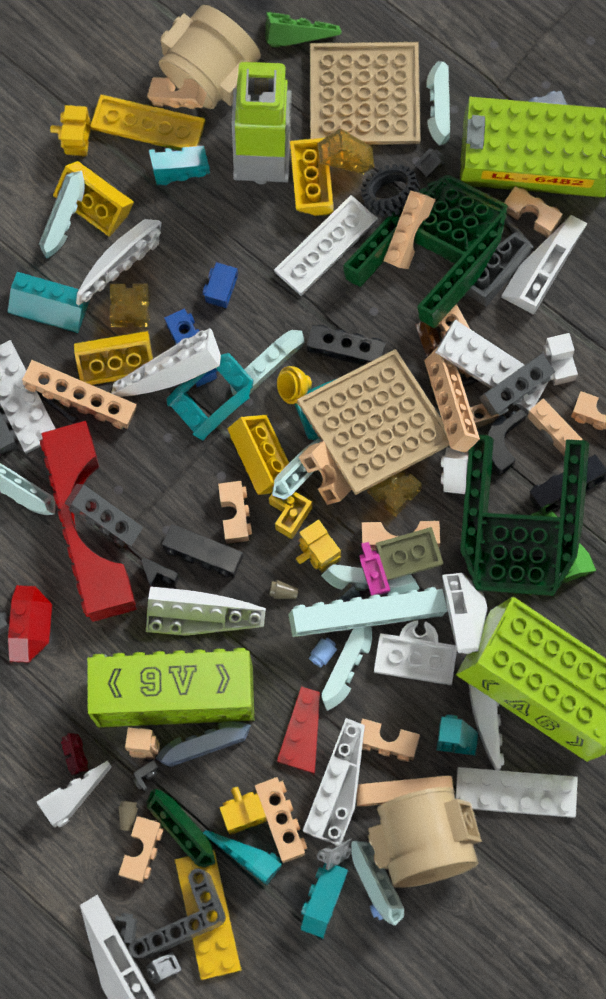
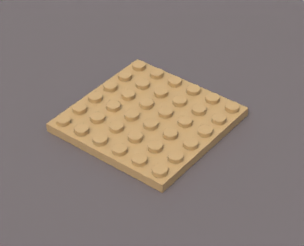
[310,42,420,145]
[297,349,450,495]

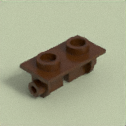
[415,321,441,357]

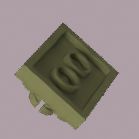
[376,527,443,581]

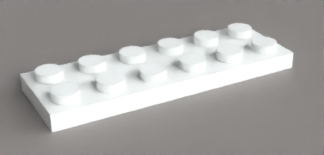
[274,195,378,296]
[435,320,548,413]
[0,340,56,454]
[456,767,578,818]

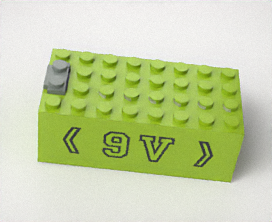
[456,597,606,762]
[87,648,255,727]

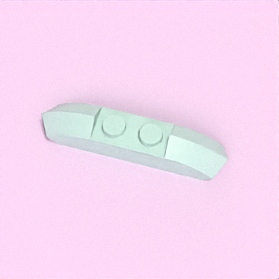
[427,62,450,146]
[39,171,84,258]
[230,330,305,395]
[272,438,322,499]
[0,463,57,515]
[321,564,420,595]
[321,626,372,710]
[351,841,404,925]

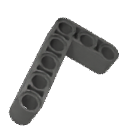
[129,869,226,959]

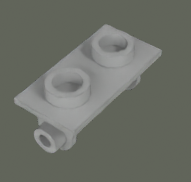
[317,839,352,870]

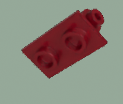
[61,733,89,776]

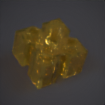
[110,283,150,327]
[367,469,422,517]

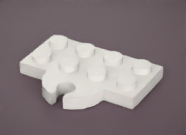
[374,620,457,685]

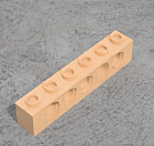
[424,347,480,453]
[22,360,137,429]

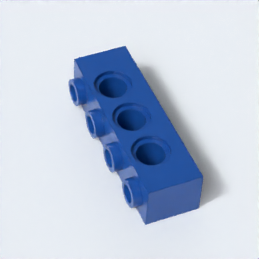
[164,309,218,387]

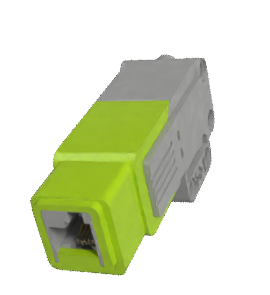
[232,62,292,184]

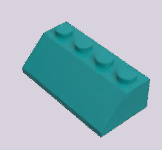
[8,272,90,333]

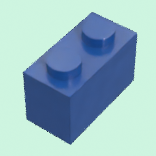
[203,262,238,308]

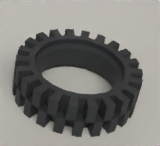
[361,164,420,217]

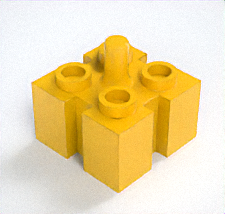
[50,105,91,156]
[296,520,341,573]
[220,787,267,835]

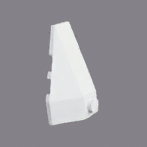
[37,761,112,827]

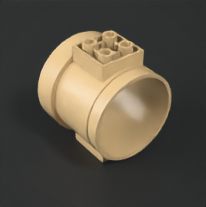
[159,5,261,109]
[368,787,482,888]

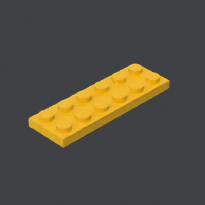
[90,95,205,151]
[175,850,241,980]

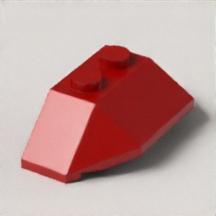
[8,585,53,663]

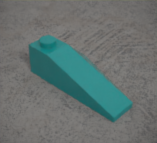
[204,830,282,885]

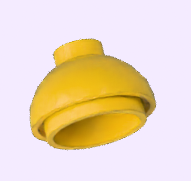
[277,366,312,404]

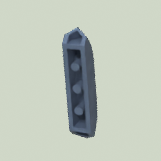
[156,721,251,767]

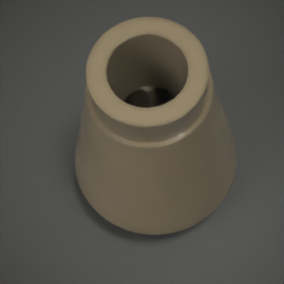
[269,580,298,599]
[118,801,138,831]

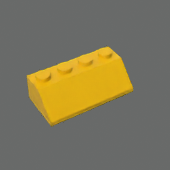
[290,137,334,216]
[53,161,134,236]
[74,331,153,385]
[227,415,289,495]

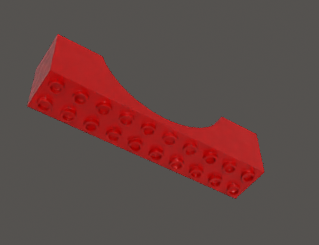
[39,421,137,622]

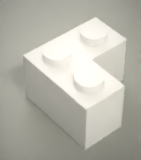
[542,333,578,386]
[441,447,469,494]

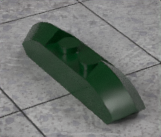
[146,789,215,868]

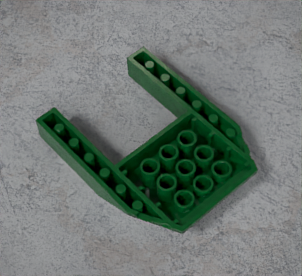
[343,175,508,328]
[460,435,589,596]

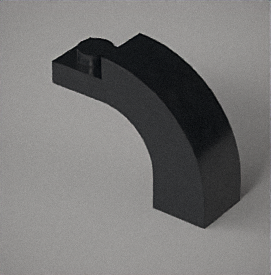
[488,409,527,476]

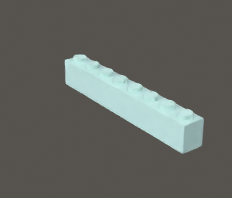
[288,587,447,637]

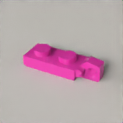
[360,542,390,596]

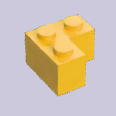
[269,492,312,539]

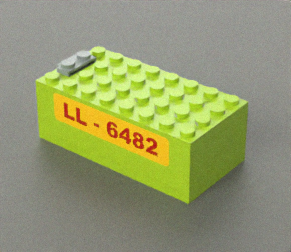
[460,97,606,197]

